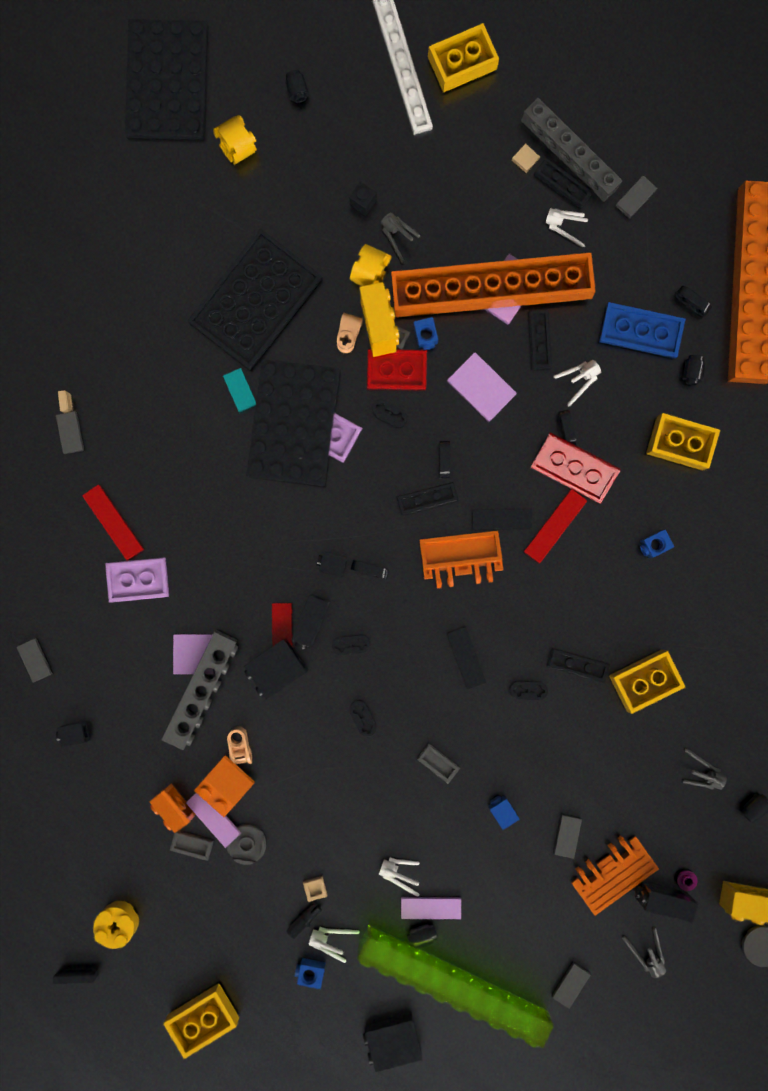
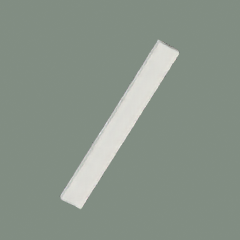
[372,0,433,135]

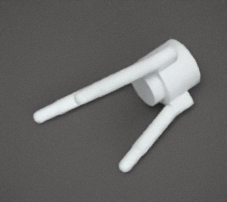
[546,208,588,247]
[554,360,601,406]
[379,857,420,897]
[309,927,360,963]

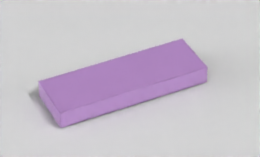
[186,793,241,848]
[401,897,461,919]

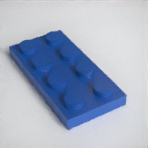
[599,302,685,359]

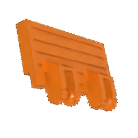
[420,531,503,588]
[571,836,659,916]

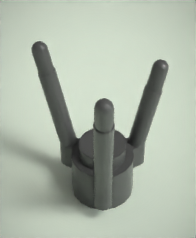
[381,212,420,264]
[683,748,727,790]
[622,927,666,978]

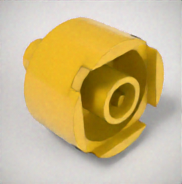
[213,115,256,165]
[350,244,392,286]
[93,901,139,948]

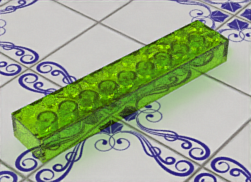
[357,925,554,1048]

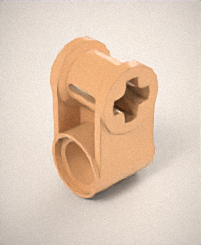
[337,312,363,353]
[227,726,252,764]

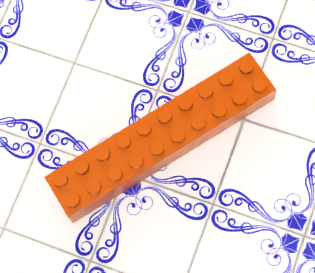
[728,181,768,384]
[392,253,595,317]

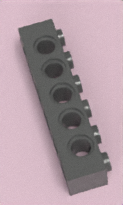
[521,98,623,202]
[162,630,239,750]

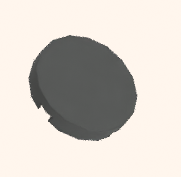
[227,824,267,865]
[742,925,768,967]

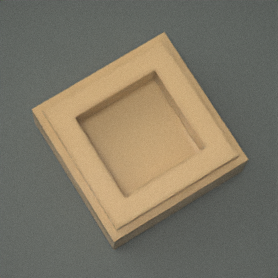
[512,144,540,173]
[58,390,73,413]
[303,876,327,902]

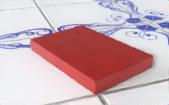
[367,349,427,390]

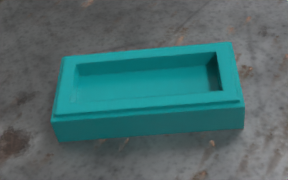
[223,368,256,413]

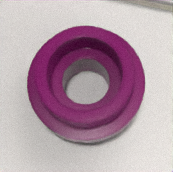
[677,870,698,891]

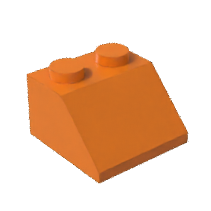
[194,755,255,817]
[150,783,196,833]

